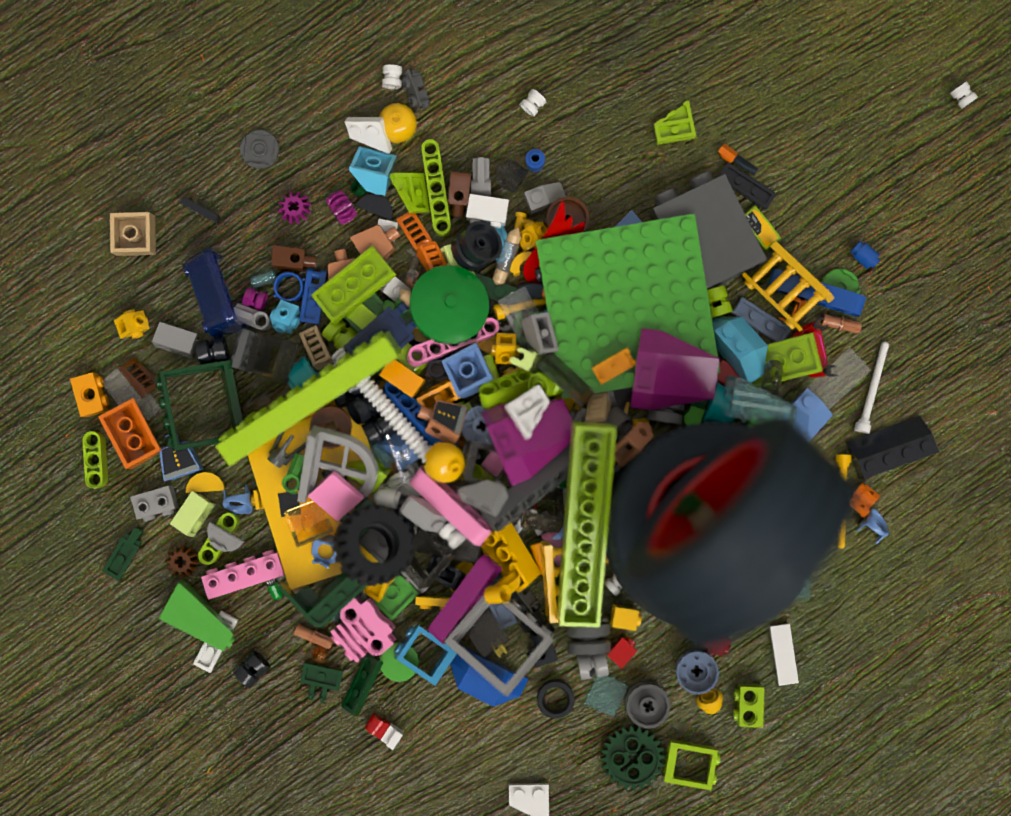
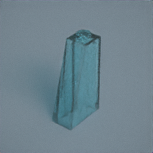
[721,376,796,423]

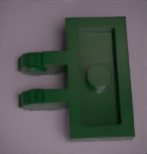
[300,662,344,703]

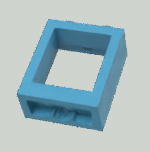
[394,624,457,686]

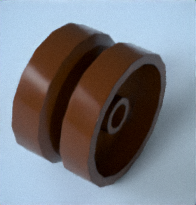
[544,196,590,232]

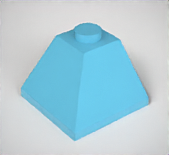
[349,146,397,196]

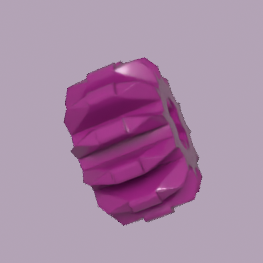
[326,190,357,225]
[278,191,312,224]

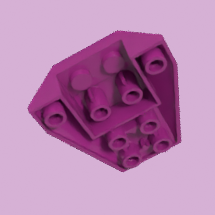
[631,328,720,410]
[481,399,573,486]

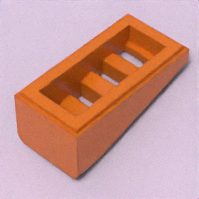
[396,212,433,253]
[416,241,447,271]

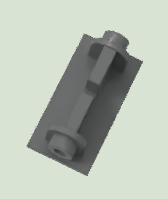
[402,69,430,113]
[511,587,539,615]

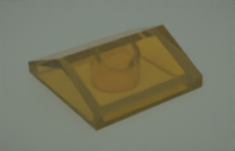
[283,501,335,548]

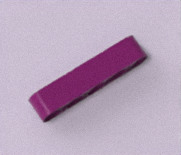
[428,554,502,644]

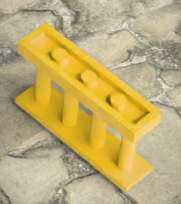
[742,241,834,332]
[540,540,562,623]

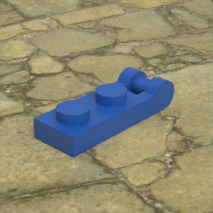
[300,268,328,325]

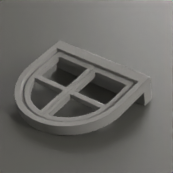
[297,425,378,503]

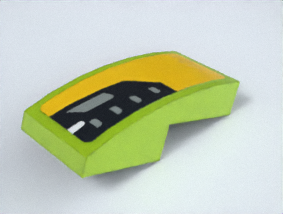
[744,206,781,250]

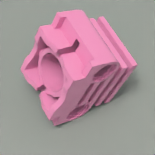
[331,594,396,663]

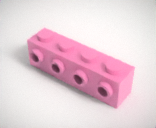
[201,549,285,600]

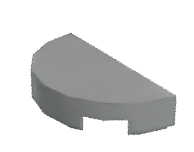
[207,522,245,552]

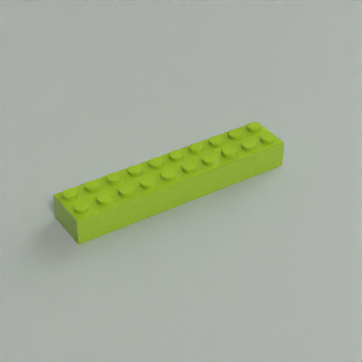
[215,330,402,466]
[556,422,617,627]

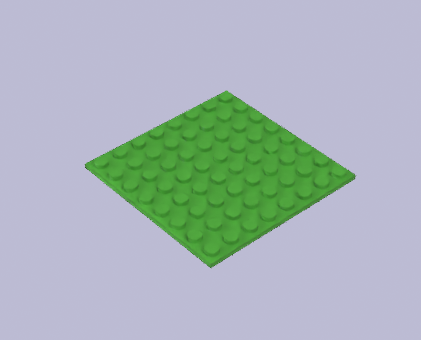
[536,214,720,399]

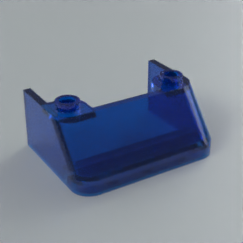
[183,247,246,337]

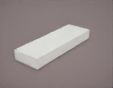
[193,611,239,673]
[769,623,799,686]

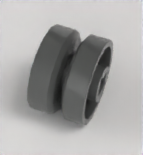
[567,621,611,655]
[624,680,671,729]

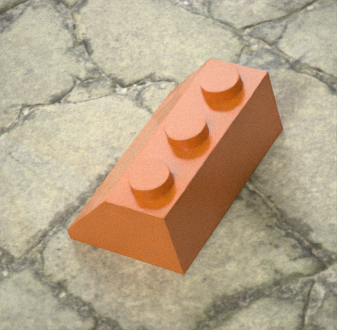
[98,398,162,469]

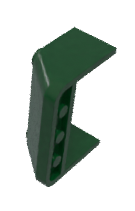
[277,530,368,627]

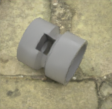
[577,653,609,680]

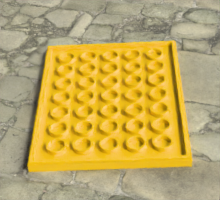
[248,407,388,590]

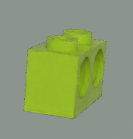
[733,684,764,728]

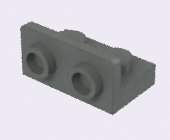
[231,329,259,372]

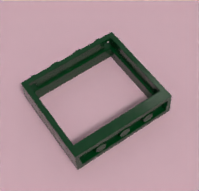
[155,360,243,452]

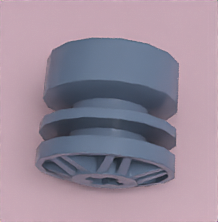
[462,406,494,447]
[675,649,719,694]

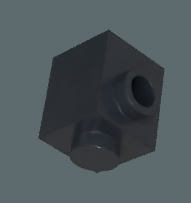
[526,643,558,668]

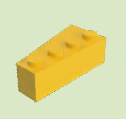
[480,523,541,593]

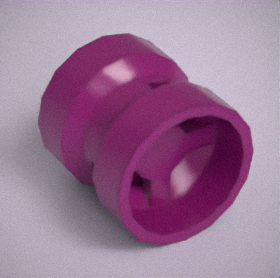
[242,287,268,311]

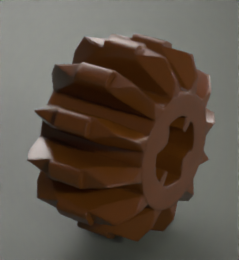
[165,544,200,578]

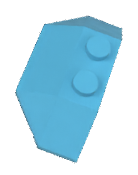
[712,316,768,385]

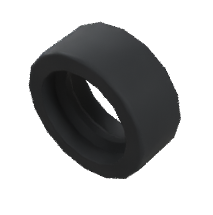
[537,679,575,719]

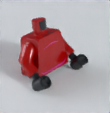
[791,317,838,378]

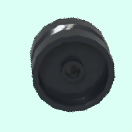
[451,221,502,272]

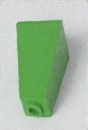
[159,578,235,652]

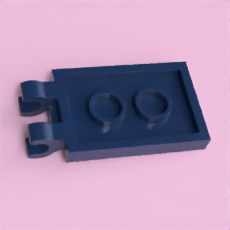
[344,302,417,376]

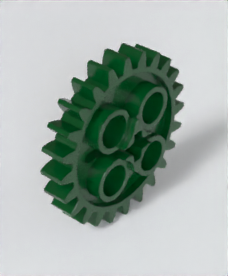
[600,724,665,791]

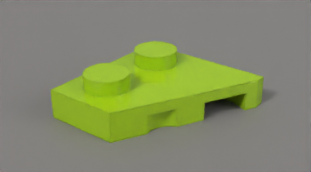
[653,101,696,145]
[389,173,430,213]

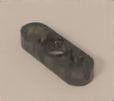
[758,360,783,413]

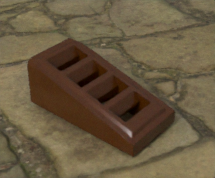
[118,357,157,399]

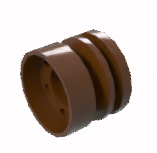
[309,405,352,449]

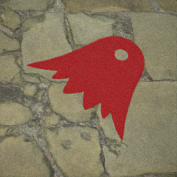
[523,201,585,283]

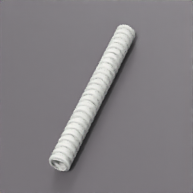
[331,348,431,463]

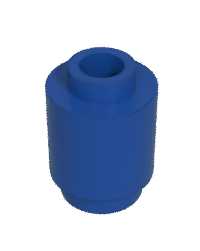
[525,149,545,172]
[850,240,880,269]

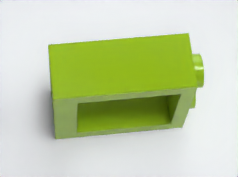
[662,739,720,790]

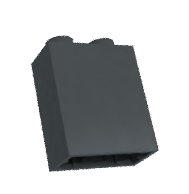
[650,171,767,290]

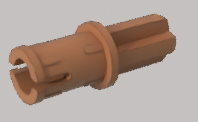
[821,313,862,334]
[294,624,334,649]

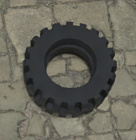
[333,505,415,586]

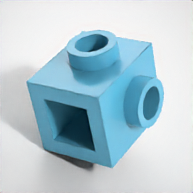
[270,300,300,335]

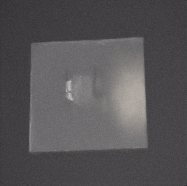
[385,435,412,482]

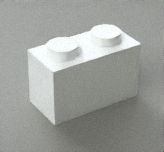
[466,194,509,228]

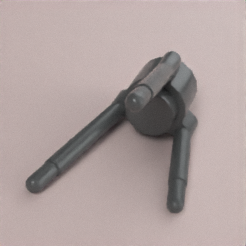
[267,431,307,468]

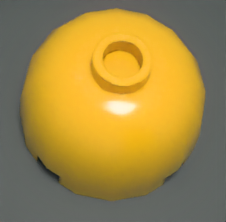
[379,103,417,144]
[424,442,465,483]

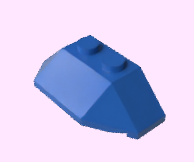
[450,643,529,707]

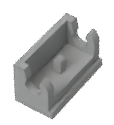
[152,322,198,358]

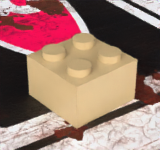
[110,212,156,256]

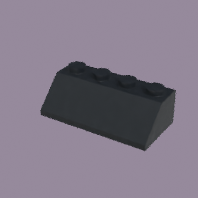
[845,416,939,479]

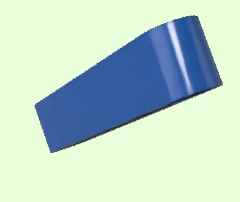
[767,269,866,317]
[382,382,458,447]

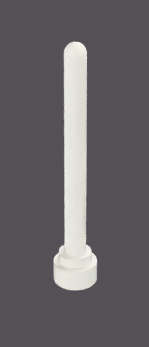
[854,341,889,434]

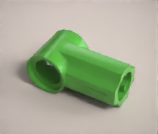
[282,453,304,494]

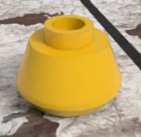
[696,688,723,714]

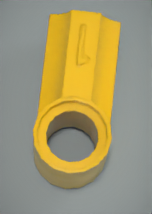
[484,572,522,604]

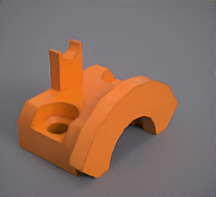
[855,483,880,518]

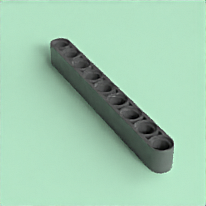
[481,407,633,531]

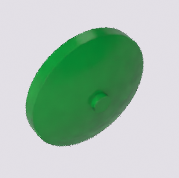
[409,265,489,345]

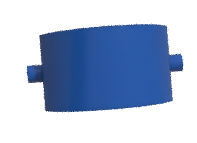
[273,272,305,303]

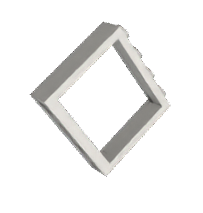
[444,595,554,696]

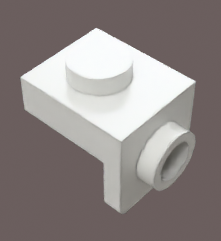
[379,277,411,301]

